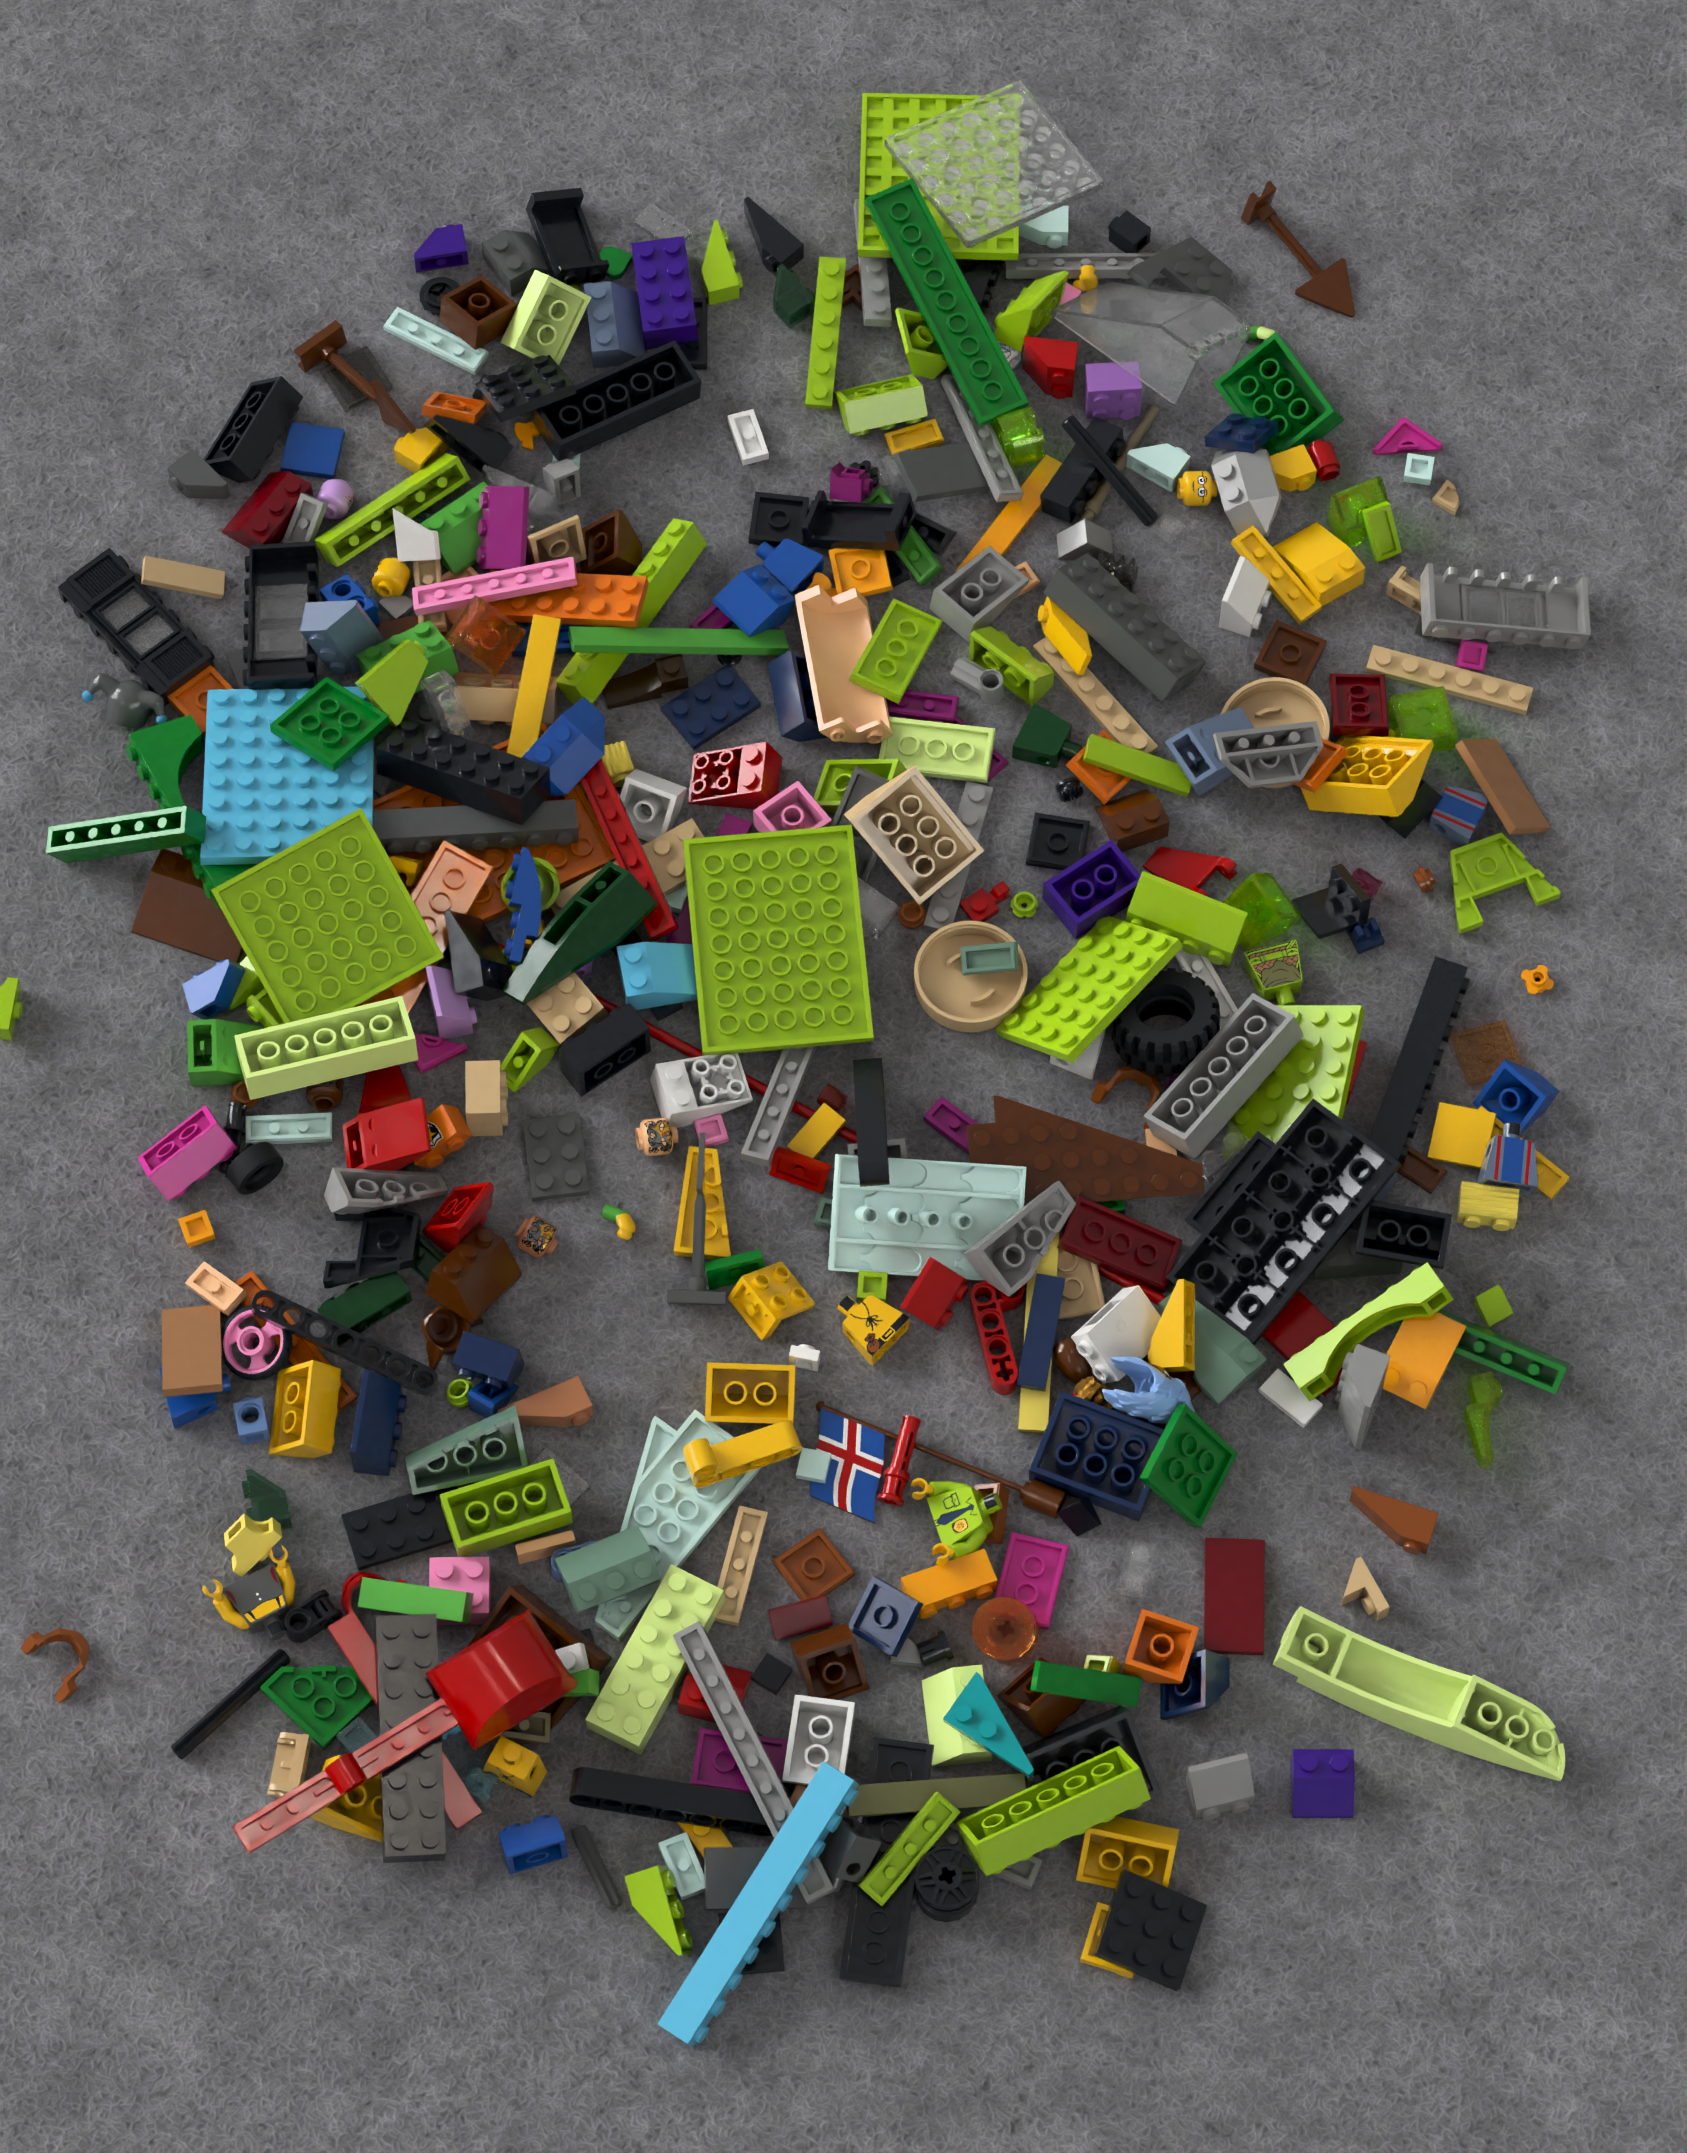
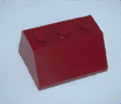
[222,471,314,549]

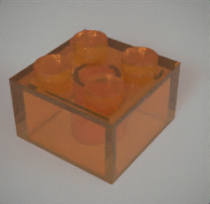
[445,595,527,676]

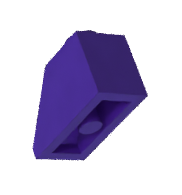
[414,224,469,272]

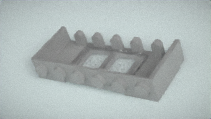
[1420,563,1591,650]

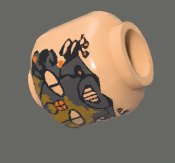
[635,1117,678,1156]

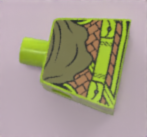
[1243,940,1303,1005]

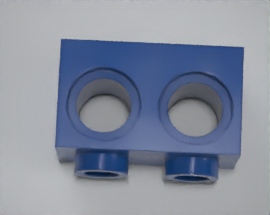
[319,574,380,626]

